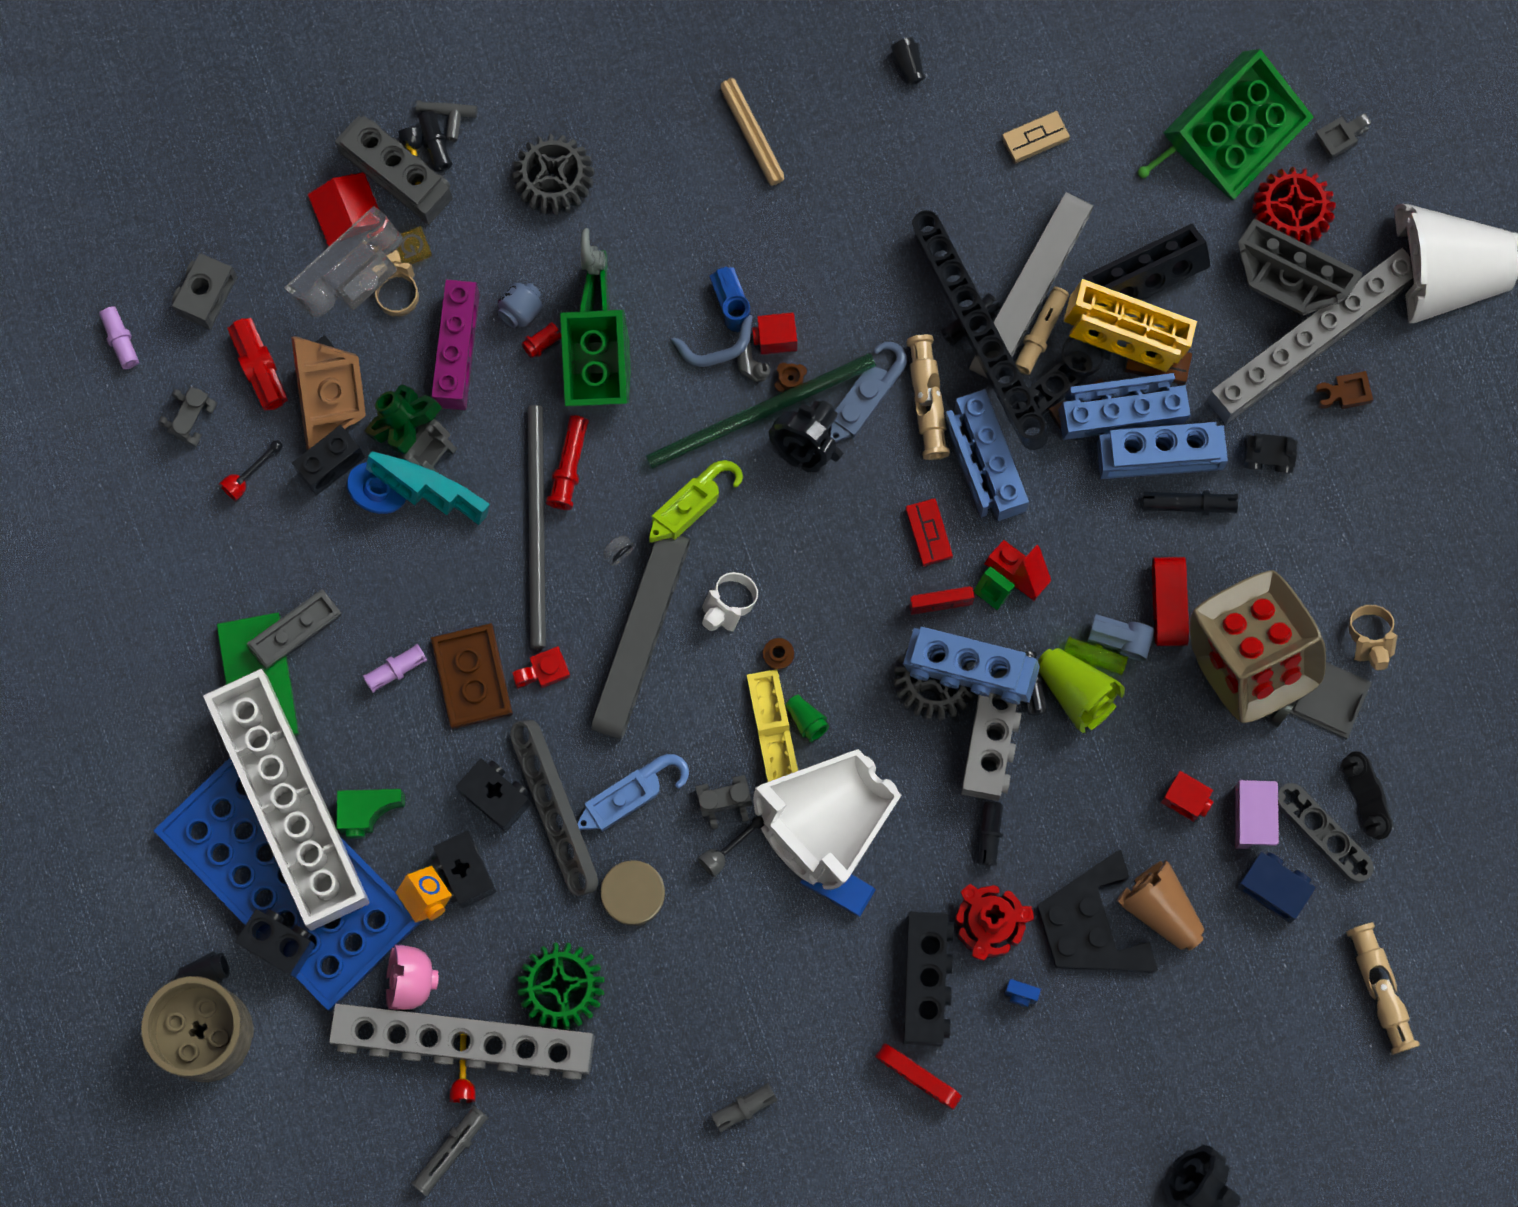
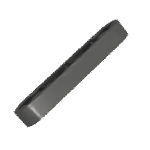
[1278,783,1374,884]

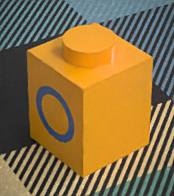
[395,865,452,923]

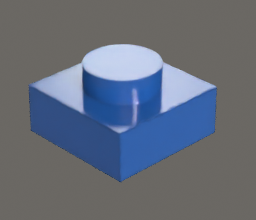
[1004,979,1041,1007]

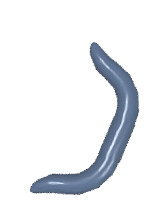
[671,315,753,367]

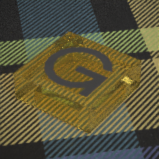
[393,226,432,264]

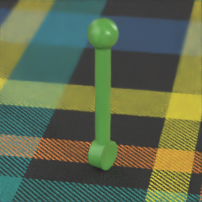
[1138,146,1176,178]

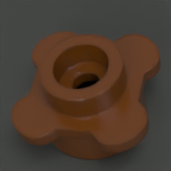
[775,363,807,394]

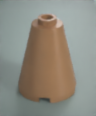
[1117,860,1204,950]

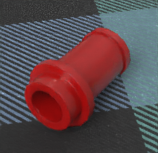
[521,322,562,358]

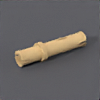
[1015,286,1069,375]

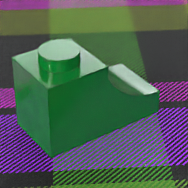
[337,789,405,839]

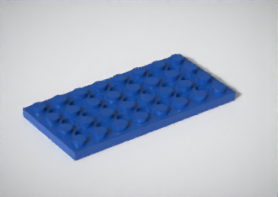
[153,758,423,1012]

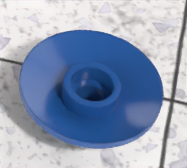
[347,462,406,514]

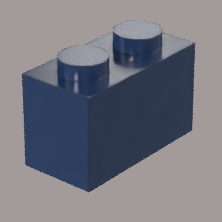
[1236,852,1316,923]

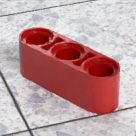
[1152,557,1189,646]

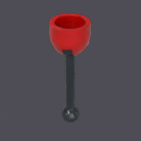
[219,440,283,502]

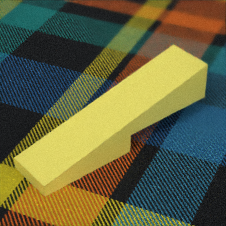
[747,669,798,782]

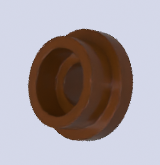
[763,638,794,670]

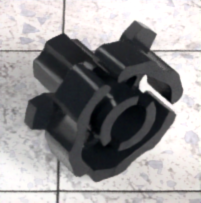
[768,400,844,472]
[1163,1145,1240,1207]

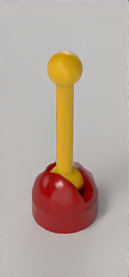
[449,1034,476,1103]

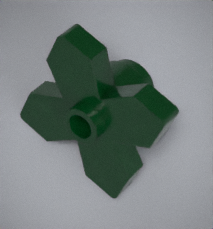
[365,384,442,454]

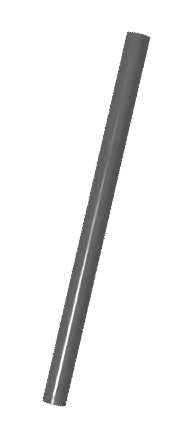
[528,405,546,649]

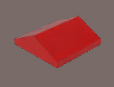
[308,172,386,249]

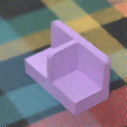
[1235,780,1279,849]

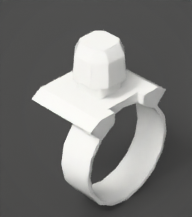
[702,572,758,632]

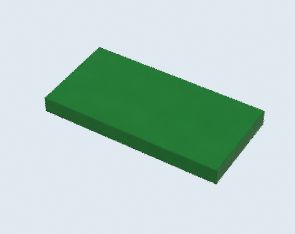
[217,612,299,736]

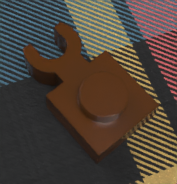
[1314,371,1373,409]

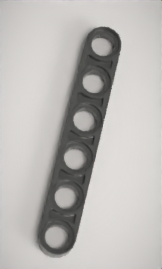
[510,720,598,896]

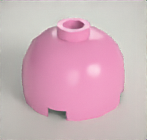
[386,945,438,1010]

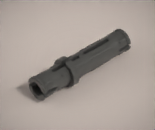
[411,1105,489,1196]

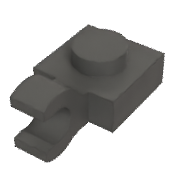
[1315,113,1371,159]

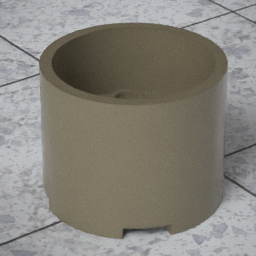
[141,977,254,1083]

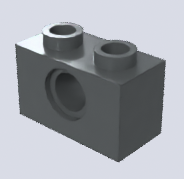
[172,253,237,330]

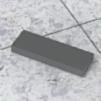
[247,589,342,670]

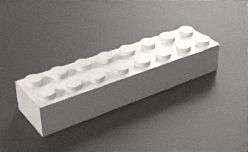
[203,669,370,931]

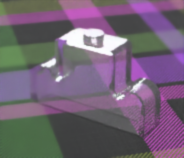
[284,206,403,318]

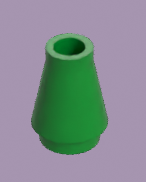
[785,694,829,742]

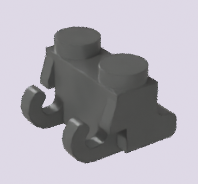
[158,387,218,447]
[398,419,457,473]
[695,775,752,829]

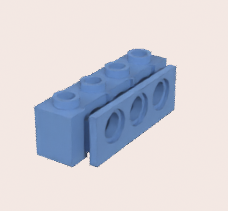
[1058,373,1191,440]
[945,389,1029,522]
[1097,422,1228,479]
[903,626,1040,704]

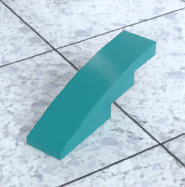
[366,451,490,525]

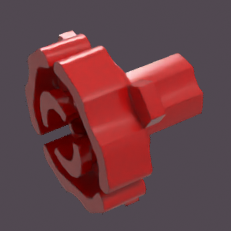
[955,884,1034,961]

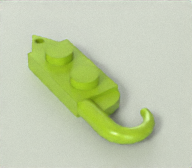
[649,460,743,543]

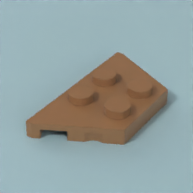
[291,336,366,450]

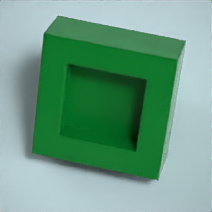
[973,566,1015,611]

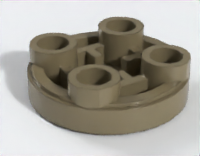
[601,860,665,926]

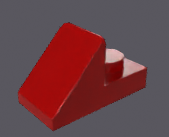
[984,540,1052,601]

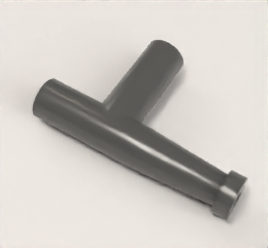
[416,100,478,142]

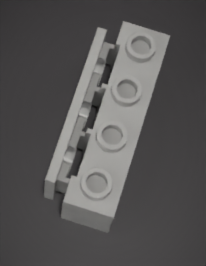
[961,670,1021,801]

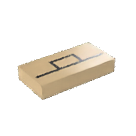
[1002,111,1070,164]

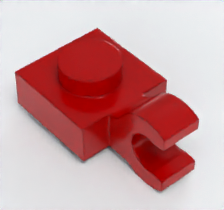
[512,646,571,689]

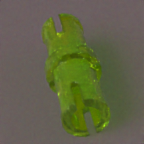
[1064,636,1129,676]

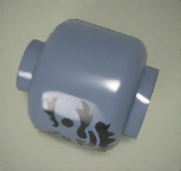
[497,282,543,328]

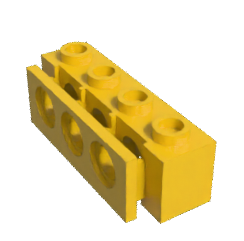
[1063,279,1197,372]

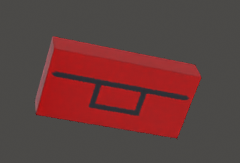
[905,498,953,567]
[909,586,975,615]

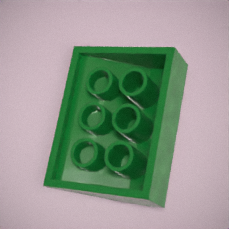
[1163,49,1314,200]

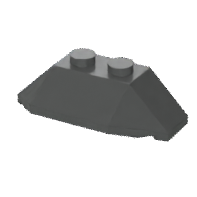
[1238,219,1362,315]

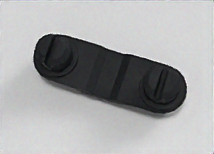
[1341,751,1393,840]

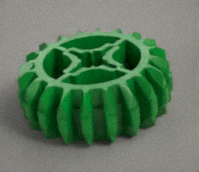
[518,943,605,1030]

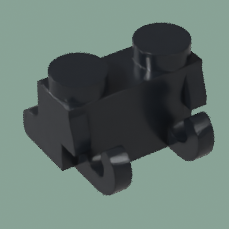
[1243,433,1298,473]

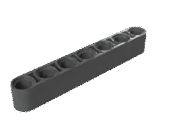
[591,535,691,740]

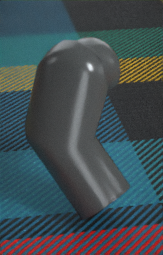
[737,343,770,382]

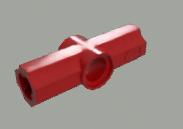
[227,318,288,411]

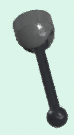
[697,816,764,877]

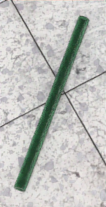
[646,353,876,469]

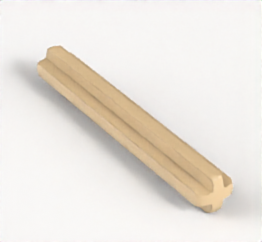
[721,78,784,186]

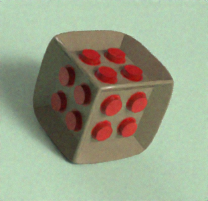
[1190,570,1326,723]

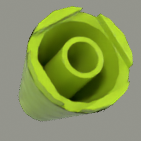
[1038,648,1125,733]

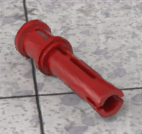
[546,415,589,510]

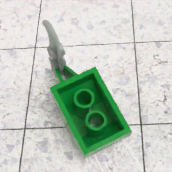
[560,228,631,406]

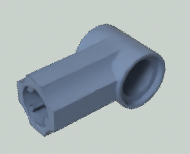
[1088,614,1155,661]

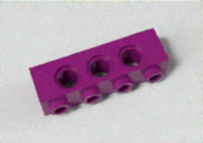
[432,280,480,410]

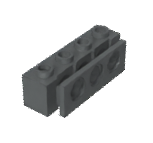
[335,115,453,225]

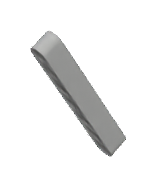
[970,192,1094,382]

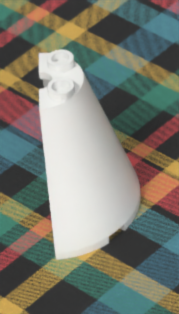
[1394,204,1518,323]
[753,749,901,890]

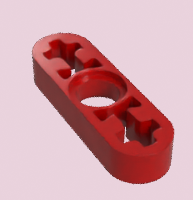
[875,1043,963,1110]

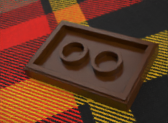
[431,623,513,729]

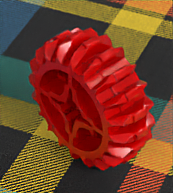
[1252,166,1336,246]

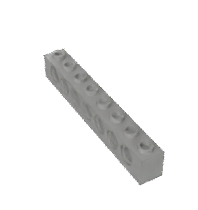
[1206,248,1414,425]
[329,1004,595,1080]

